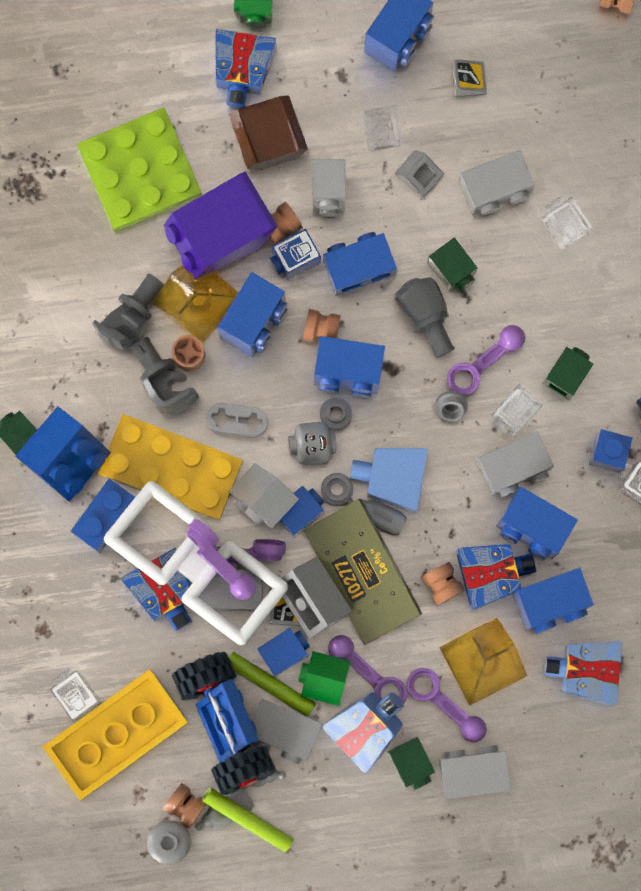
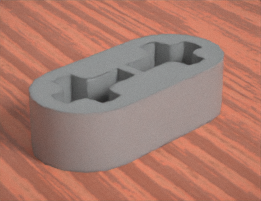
[206,403,268,438]

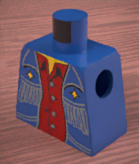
[215,29,276,108]
[456,544,536,611]
[121,548,192,631]

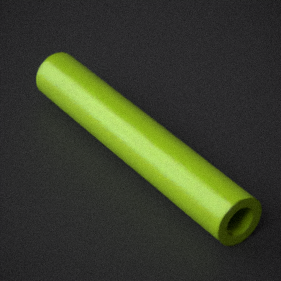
[229,651,316,717]
[202,787,294,852]

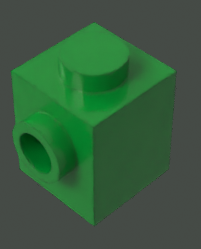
[234,0,273,27]
[298,651,351,706]

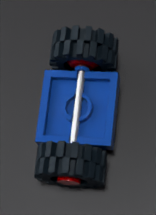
[172,651,276,795]

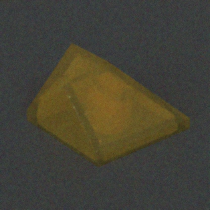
[153,264,239,344]
[439,618,527,706]

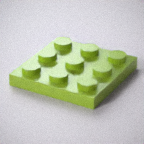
[77,107,202,232]

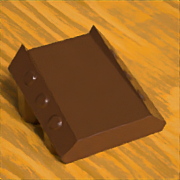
[229,95,308,170]

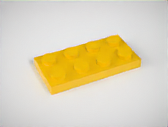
[98,414,243,521]
[42,669,188,801]

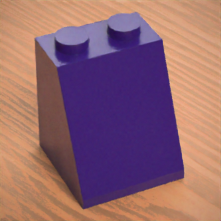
[163,171,278,280]

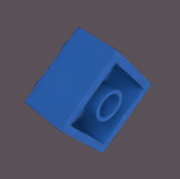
[364,0,434,73]
[217,272,288,358]
[314,336,385,398]
[15,406,111,502]
[496,486,578,560]
[512,568,594,634]

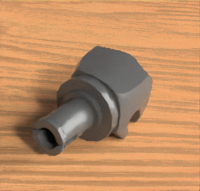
[93,273,165,351]
[394,277,455,358]
[131,337,200,415]

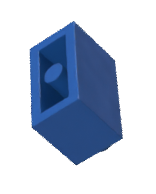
[323,232,397,296]
[70,478,135,554]

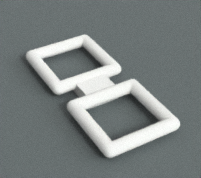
[104,481,288,645]

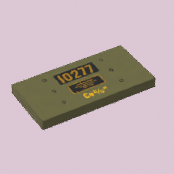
[304,499,423,645]

